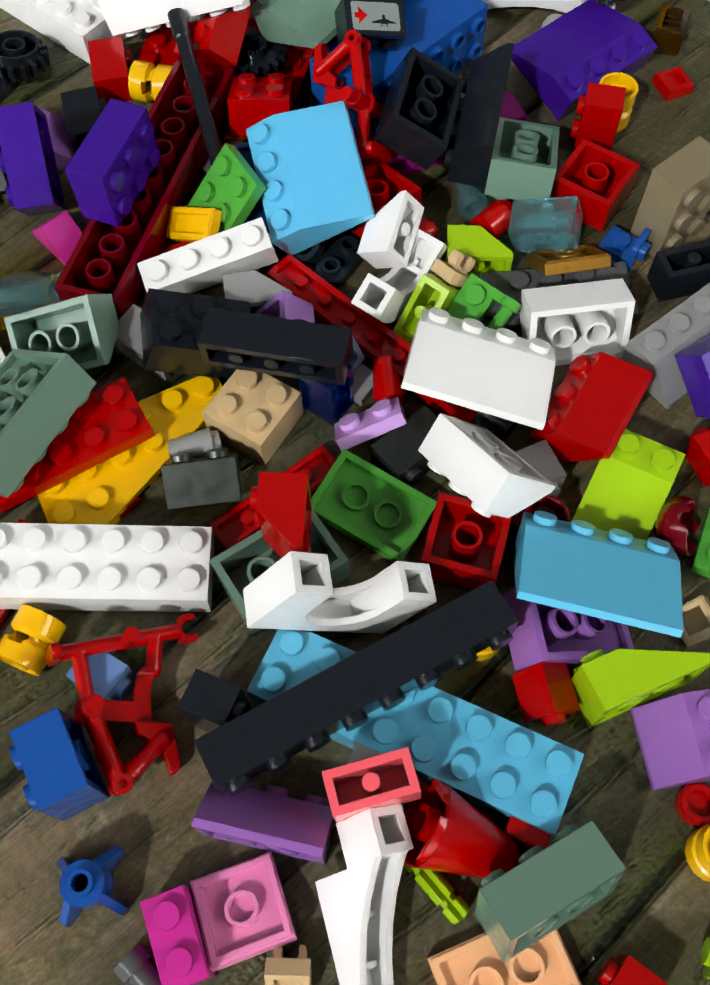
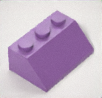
[191,782,335,865]

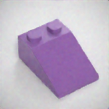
[502,588,634,673]

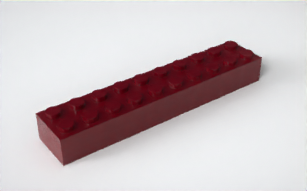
[54,56,235,320]

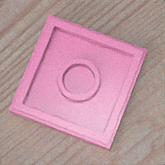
[190,851,297,972]

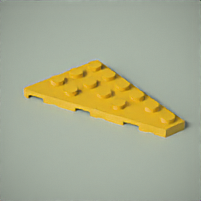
[37,376,223,525]

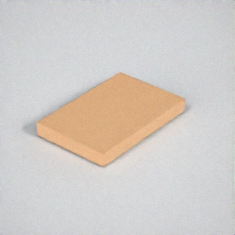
[427,929,582,985]

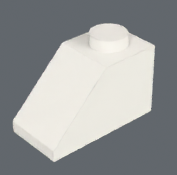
[357,190,424,269]

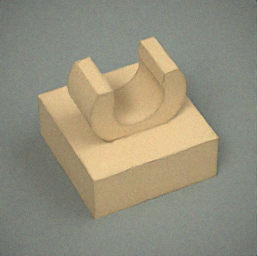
[430,249,476,288]
[264,945,312,985]

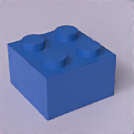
[9,707,109,821]

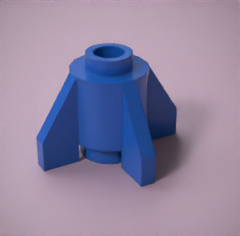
[56,845,130,927]

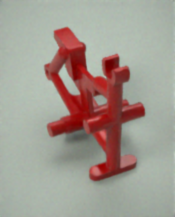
[313,29,392,162]
[46,613,199,796]

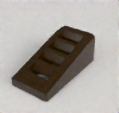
[652,6,690,56]

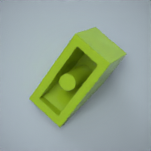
[445,224,513,274]
[393,274,461,344]

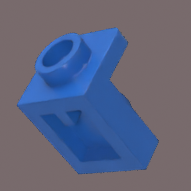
[598,225,652,271]

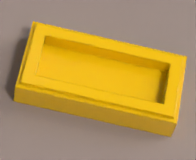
[166,206,223,242]

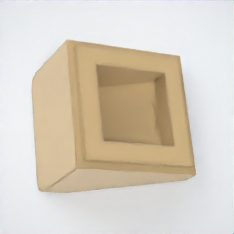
[681,595,710,647]

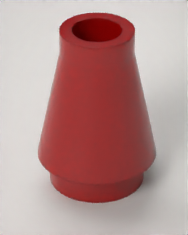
[372,356,406,404]

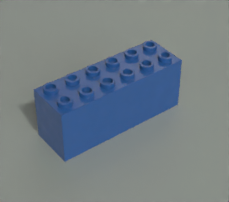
[309,0,488,139]

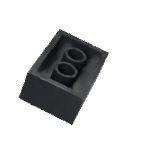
[373,47,465,170]
[140,288,251,379]

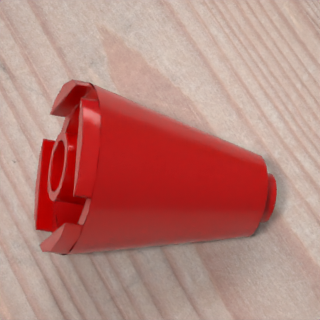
[404,778,520,878]

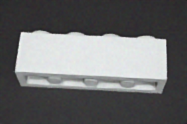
[137,217,279,294]

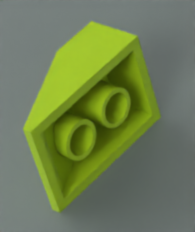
[571,429,686,540]
[571,649,710,729]

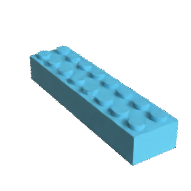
[247,629,584,838]

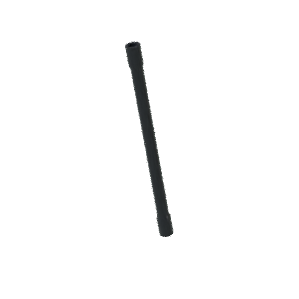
[167,8,222,166]

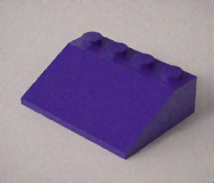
[511,0,658,121]

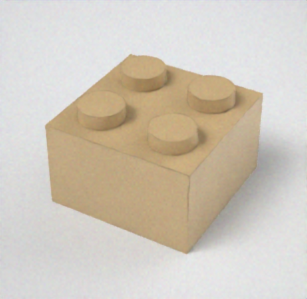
[202,369,304,465]

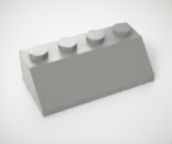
[621,283,710,409]

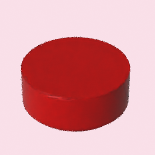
[674,782,710,827]

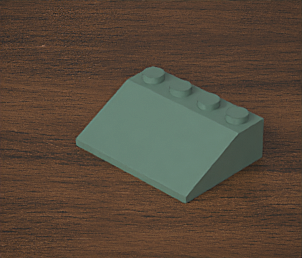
[251,0,341,49]
[0,349,96,498]

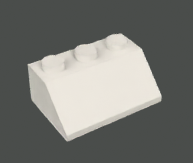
[520,278,635,366]
[418,413,556,518]

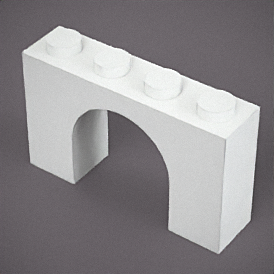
[243,551,437,634]

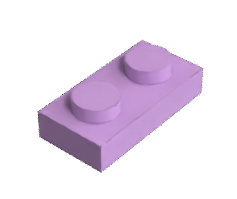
[334,397,407,452]

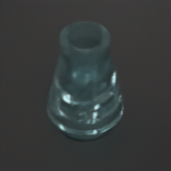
[455,183,488,221]

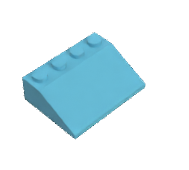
[246,101,376,255]
[512,511,683,638]

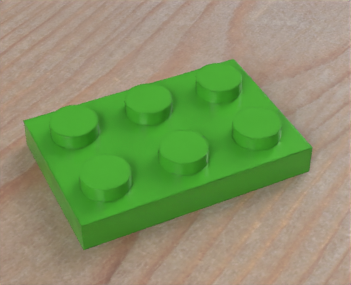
[187,143,266,233]
[311,449,437,563]

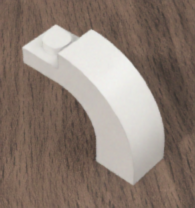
[351,229,447,323]

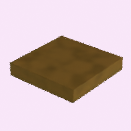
[527,244,611,276]

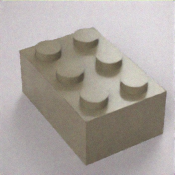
[630,136,710,258]

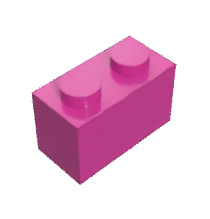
[140,885,216,985]

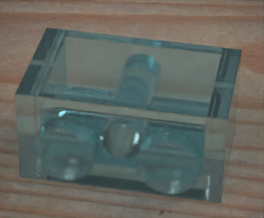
[508,196,583,253]

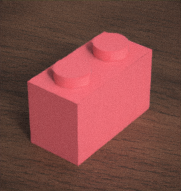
[321,747,421,823]

